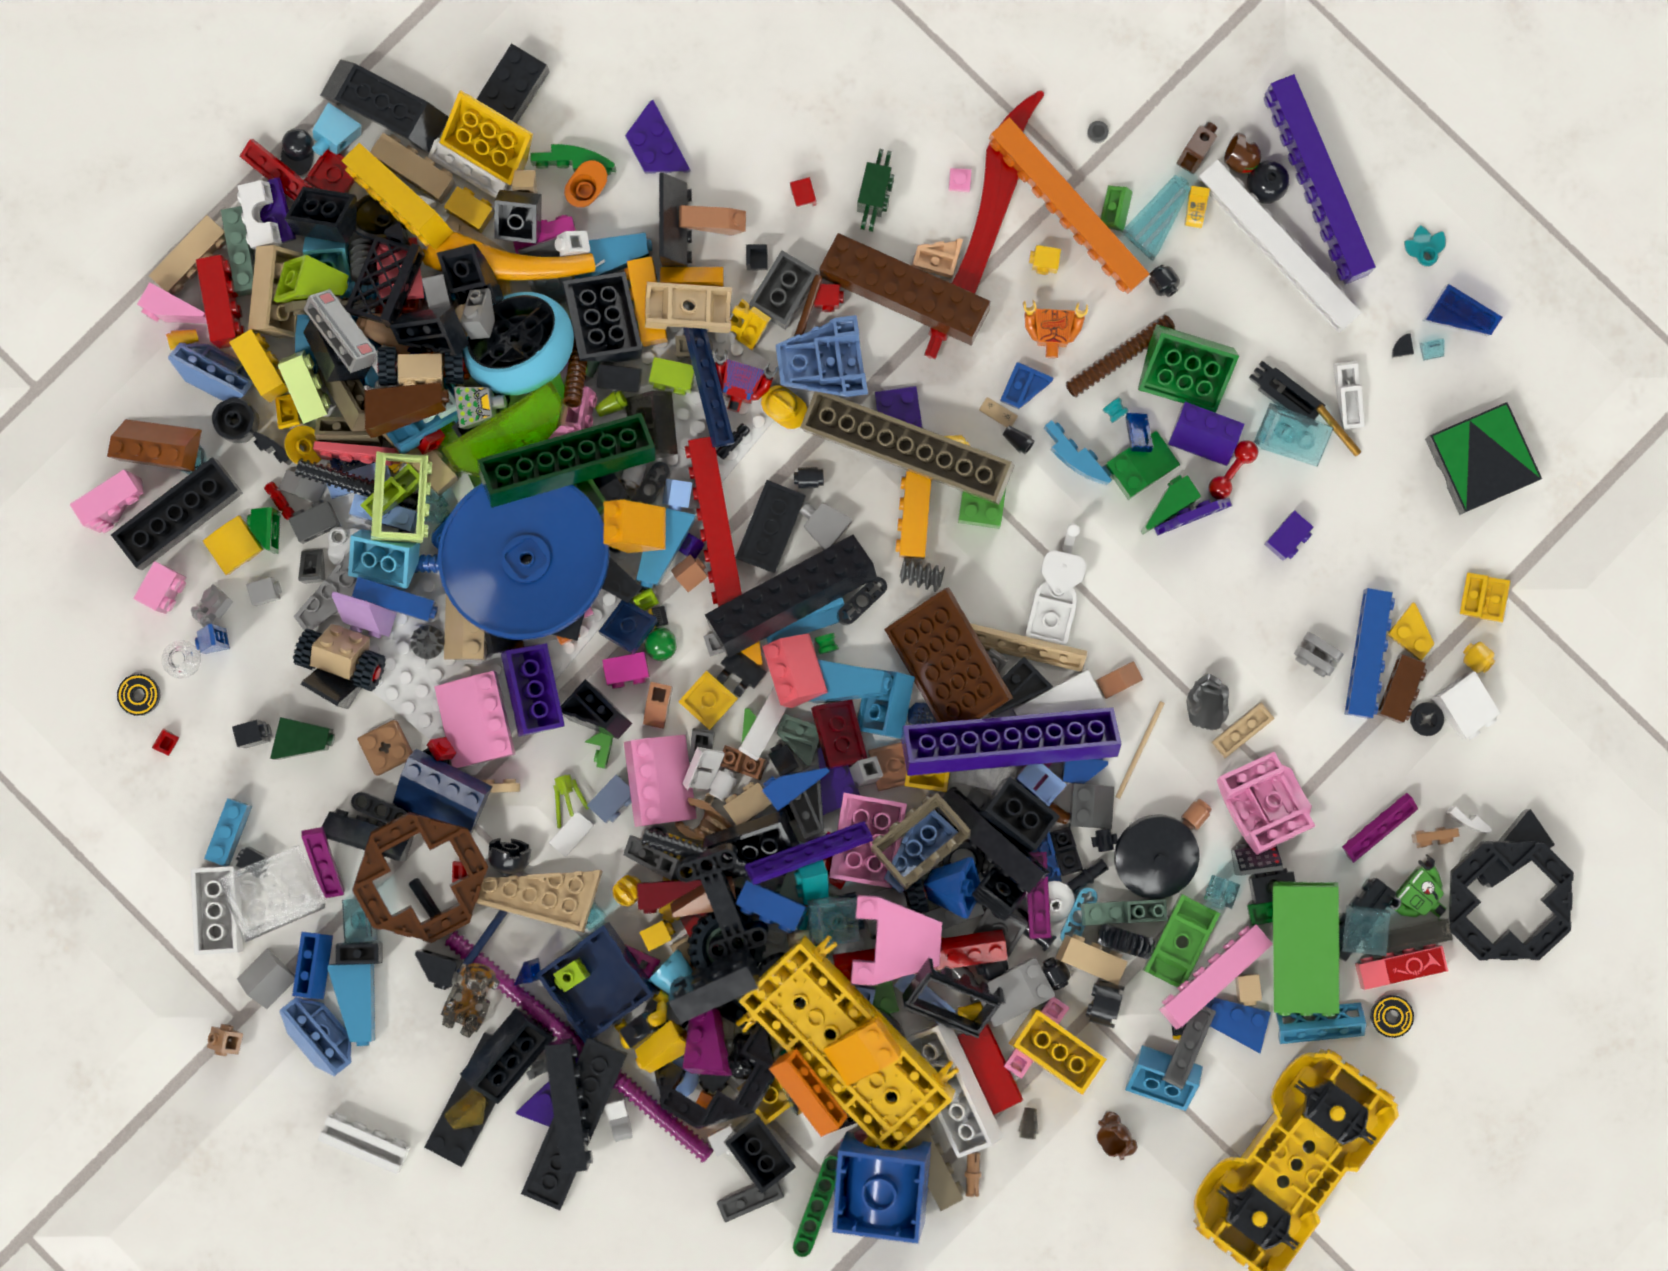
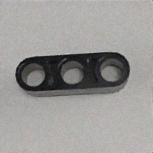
[351,792,409,824]

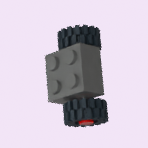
[839,878,929,939]

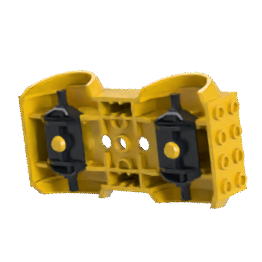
[1193,1049,1399,1271]

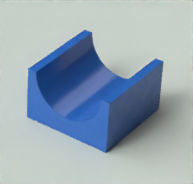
[832,1131,932,1244]

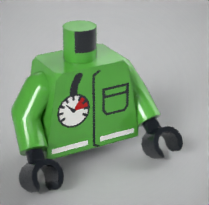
[1385,854,1447,918]

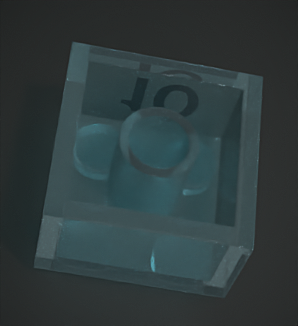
[1342,905,1390,956]

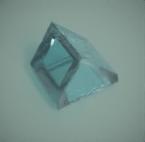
[1419,338,1445,360]

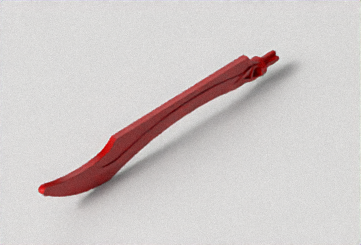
[924,91,1044,360]

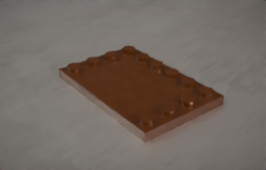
[884,587,1013,723]

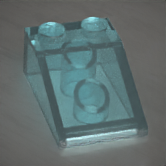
[1254,403,1334,467]

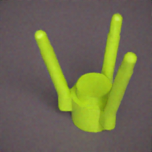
[553,774,589,829]

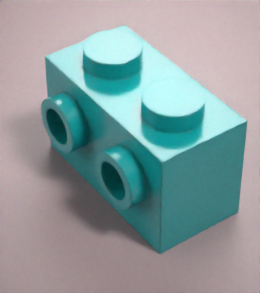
[794,860,829,905]

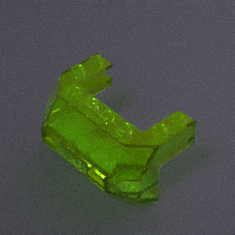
[440,381,566,477]

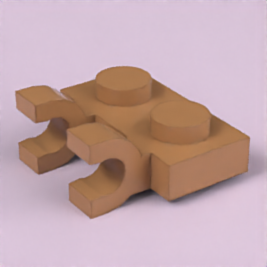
[1411,827,1460,848]

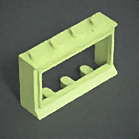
[371,451,432,543]

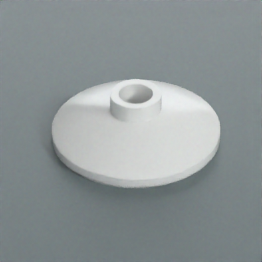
[1048,881,1075,922]

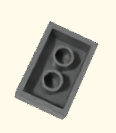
[749,250,818,330]

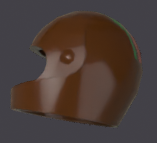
[1224,132,1261,174]

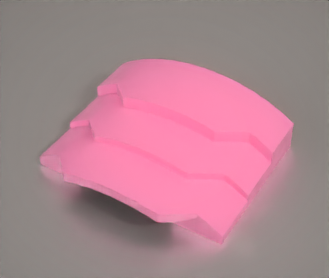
[1217,752,1315,855]

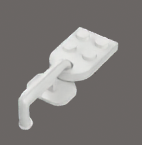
[1025,523,1086,646]

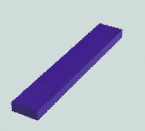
[745,821,873,885]

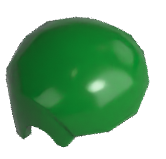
[645,628,677,661]

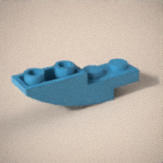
[1044,420,1112,485]

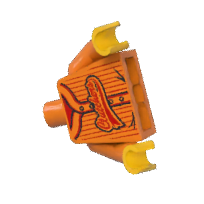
[1022,300,1088,358]

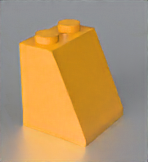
[604,500,666,553]

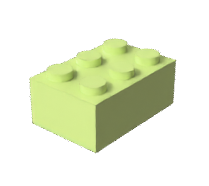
[278,350,331,424]

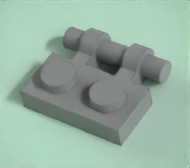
[191,584,233,627]

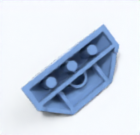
[168,343,254,401]
[279,997,351,1077]

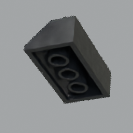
[321,809,414,861]
[460,1008,554,1104]

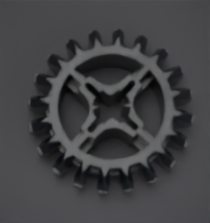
[1097,924,1155,959]

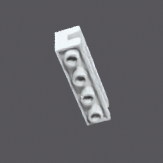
[318,1113,410,1174]

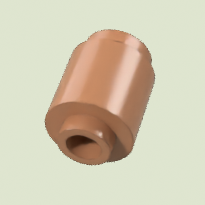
[1181,799,1212,831]

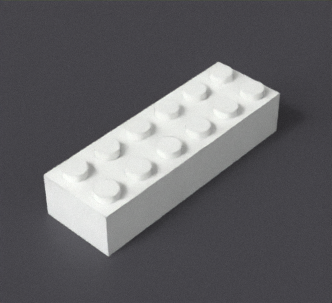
[906,1023,1003,1158]

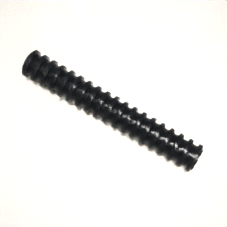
[295,458,418,510]
[641,827,760,884]

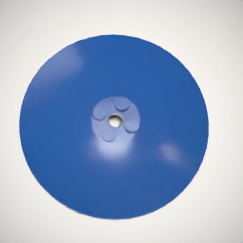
[438,483,610,640]

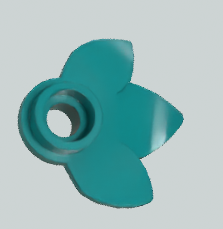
[1404,225,1446,267]

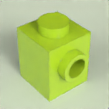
[553,958,591,992]

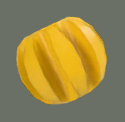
[612,875,641,907]

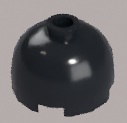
[1247,160,1289,204]
[488,838,531,876]

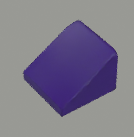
[678,533,705,559]

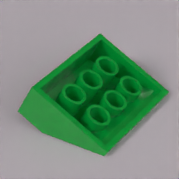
[1138,325,1239,413]

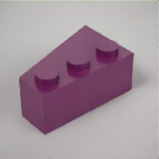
[683,1008,732,1076]

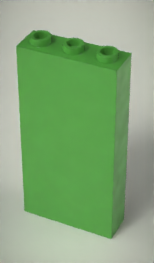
[1273,882,1339,1017]

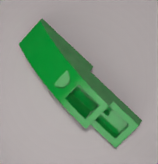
[530,144,616,176]

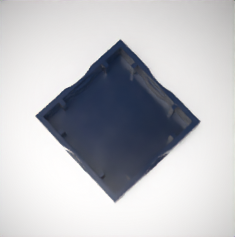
[536,922,658,1044]

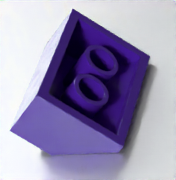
[1168,402,1245,466]

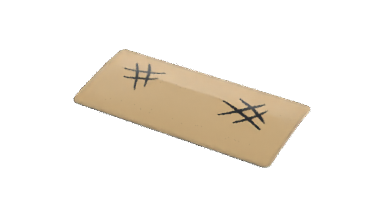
[979,397,1018,427]

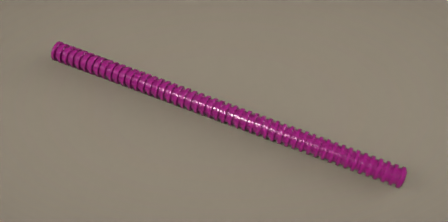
[445,931,714,1163]

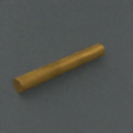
[1316,404,1362,457]

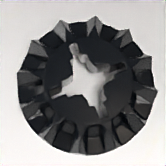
[1410,702,1444,736]

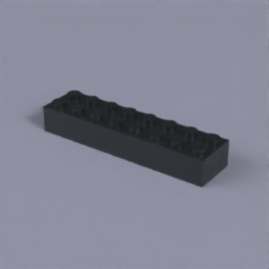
[705,534,877,658]

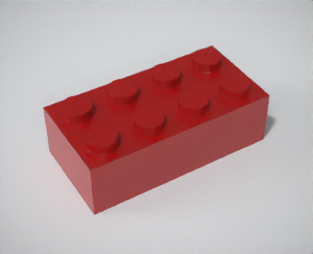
[196,254,246,349]

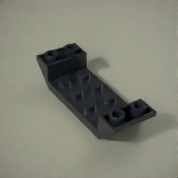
[320,59,449,154]

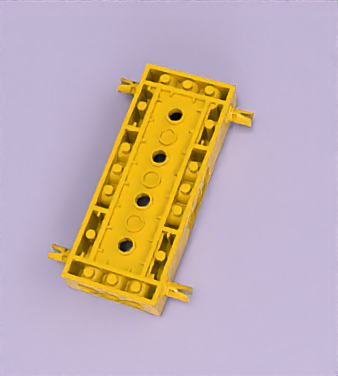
[736,935,959,1150]

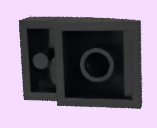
[437,243,504,305]

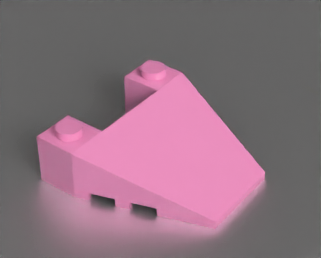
[851,895,942,985]

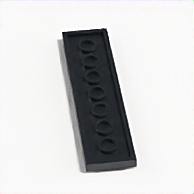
[521,1036,628,1211]

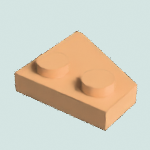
[912,238,963,278]

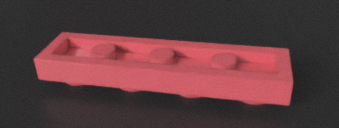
[313,441,400,466]

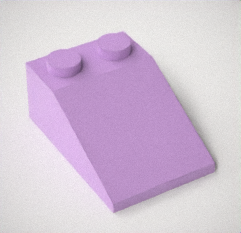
[331,592,397,638]

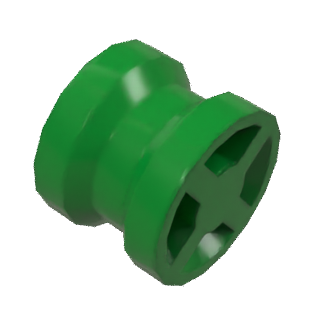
[815,633,839,655]

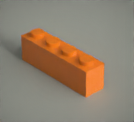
[769,1049,848,1137]

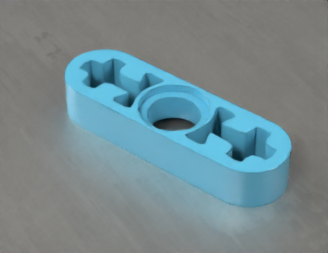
[1060,887,1098,941]

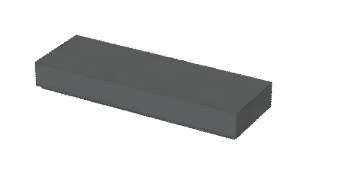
[717,1182,784,1223]

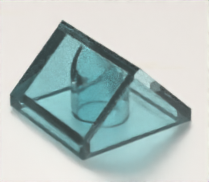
[342,899,378,943]

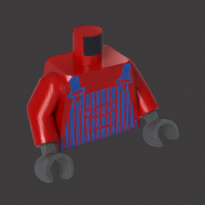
[714,349,779,413]

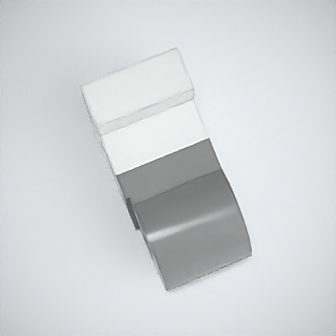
[605,1098,633,1142]

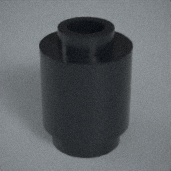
[794,467,824,489]

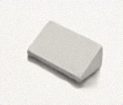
[549,811,594,857]

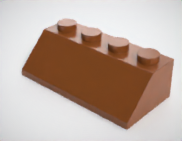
[107,419,202,471]

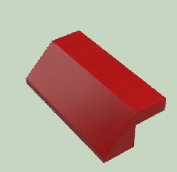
[957,1023,1023,1115]

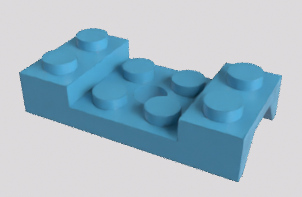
[386,377,459,454]

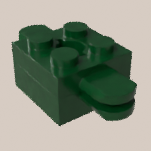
[857,149,895,232]

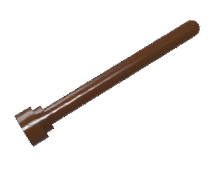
[794,274,822,336]

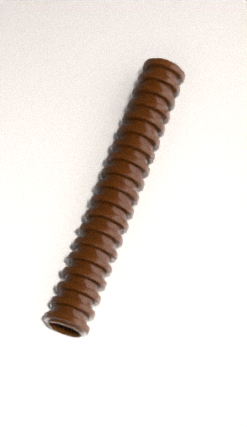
[1066,315,1175,398]
[563,338,588,408]

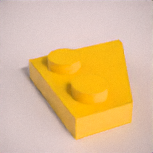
[1387,602,1434,661]

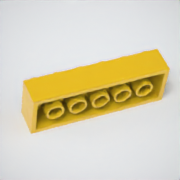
[341,143,453,250]

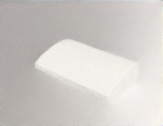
[1013,670,1107,716]

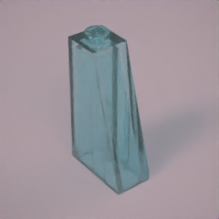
[1122,174,1191,262]

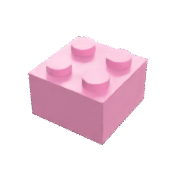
[133,561,187,614]

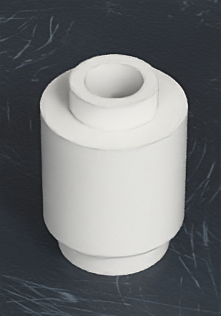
[709,769,738,802]

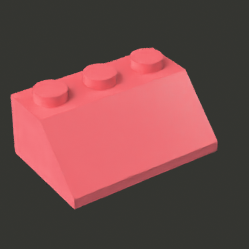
[762,633,828,708]

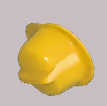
[761,385,807,429]

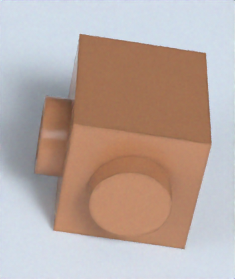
[671,554,708,592]

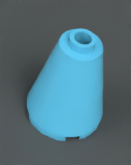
[648,949,693,994]

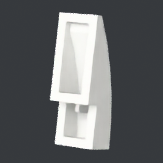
[1333,361,1365,429]

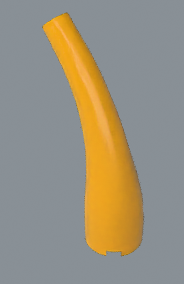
[422,231,595,280]

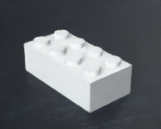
[191,866,243,955]

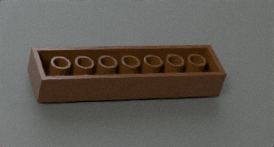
[819,233,991,346]

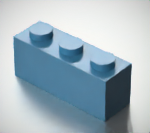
[204,798,252,866]

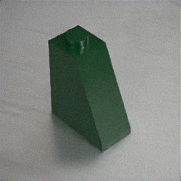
[270,717,335,760]

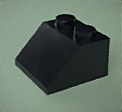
[415,949,463,990]

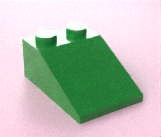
[1105,430,1180,500]
[1141,475,1201,534]

